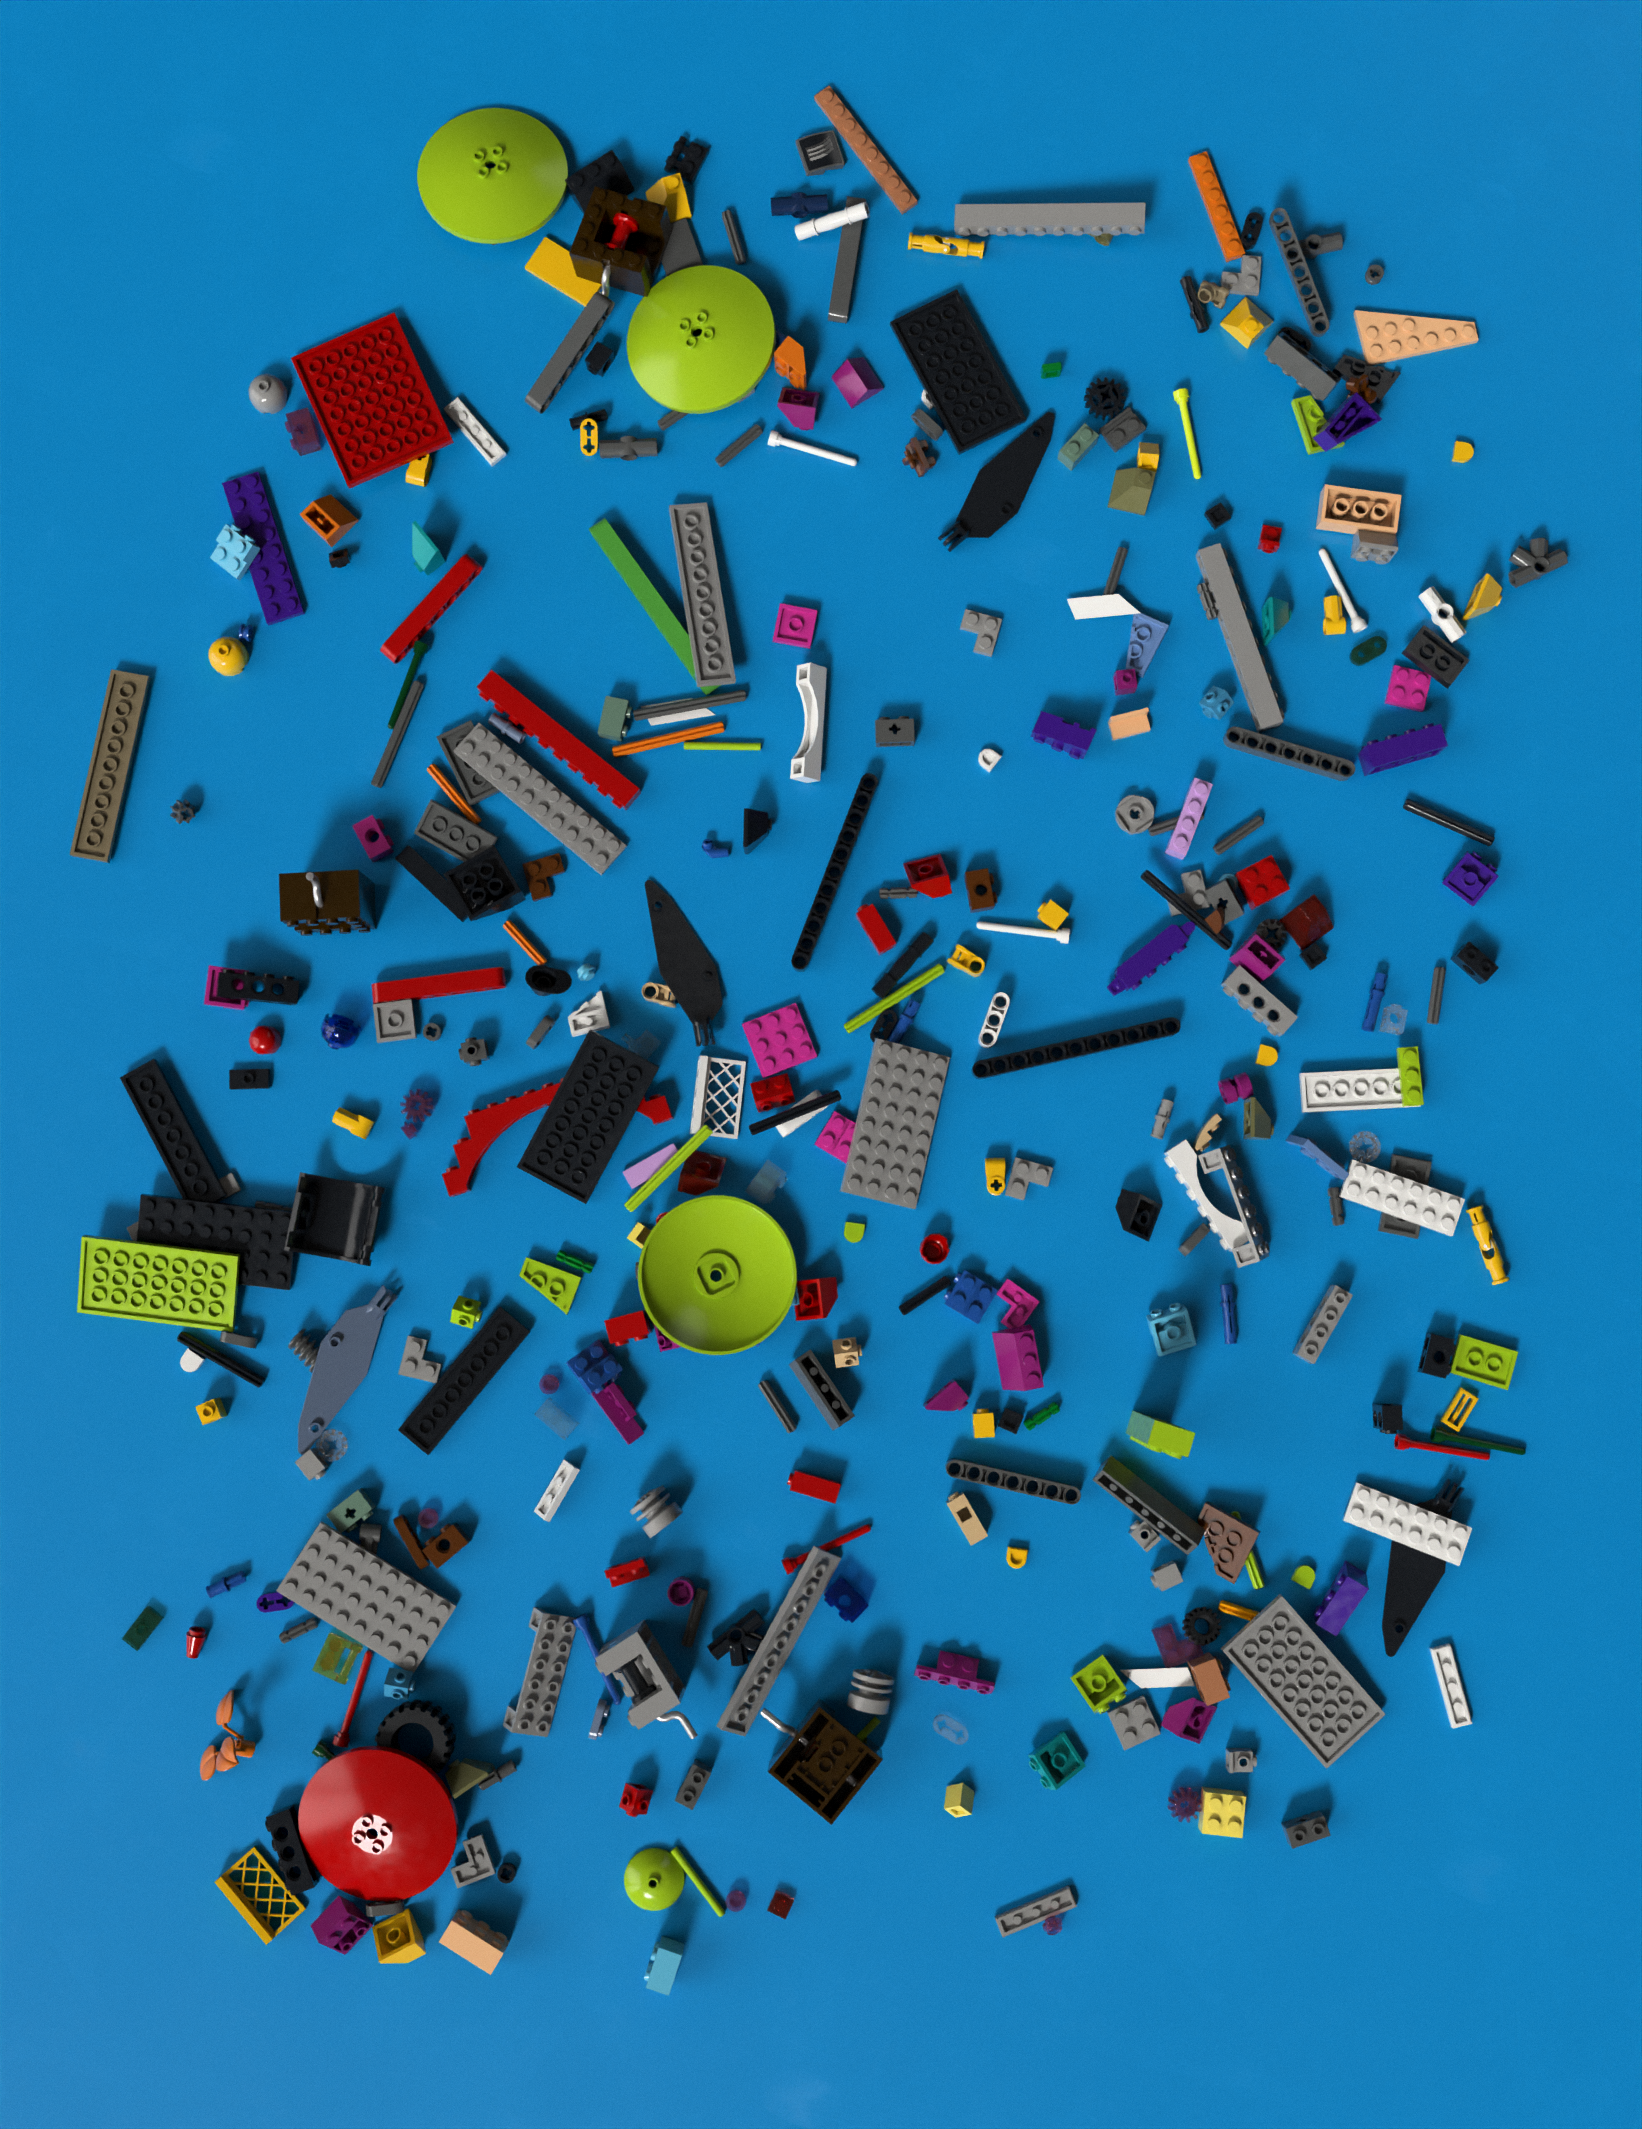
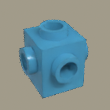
[1199,686,1234,720]
[384,1667,416,1700]

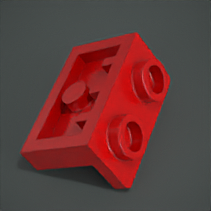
[604,1556,650,1587]

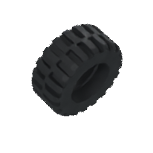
[375,1700,456,1773]

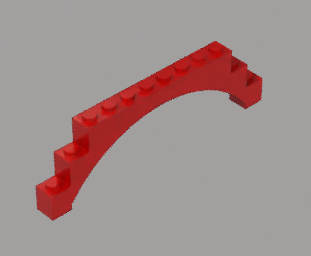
[442,1078,673,1197]

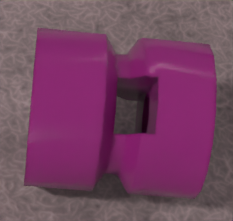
[1218,1072,1254,1105]
[668,1576,695,1606]

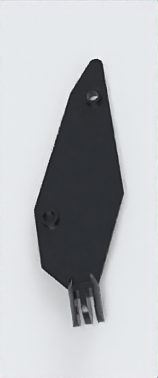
[938,412,1054,552]
[645,880,723,1047]
[1382,1478,1465,1657]

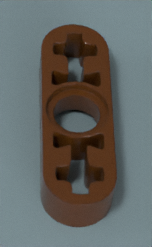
[393,1514,430,1569]

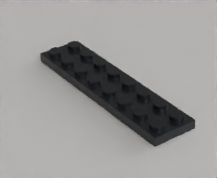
[120,1059,227,1202]
[398,1307,531,1455]

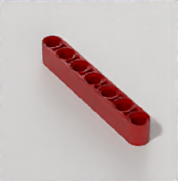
[380,554,482,664]
[371,967,506,1004]

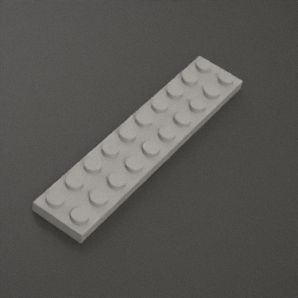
[669,502,736,687]
[454,723,627,876]
[717,1546,841,1736]

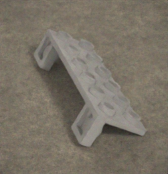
[1198,1145,1270,1268]
[503,1607,577,1737]

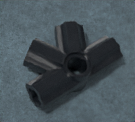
[707,1608,765,1666]

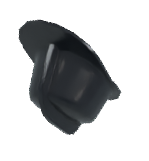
[525,965,572,996]

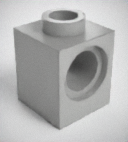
[295,1448,329,1481]
[1150,1561,1183,1591]

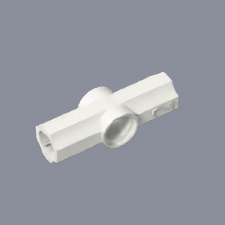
[1418,586,1467,643]

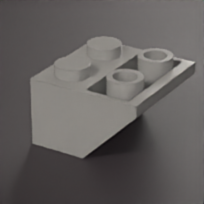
[1351,530,1398,564]

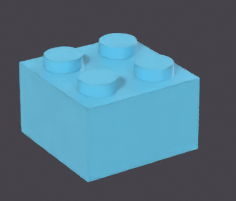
[644,1936,685,1996]

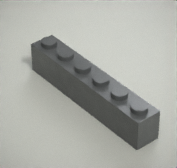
[1093,1455,1206,1555]

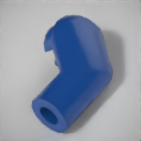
[702,839,729,858]

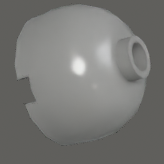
[248,374,288,414]

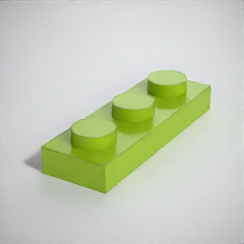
[1396,1046,1424,1107]

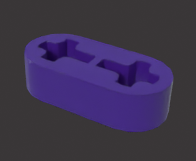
[256,1592,295,1613]

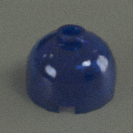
[321,1014,362,1050]

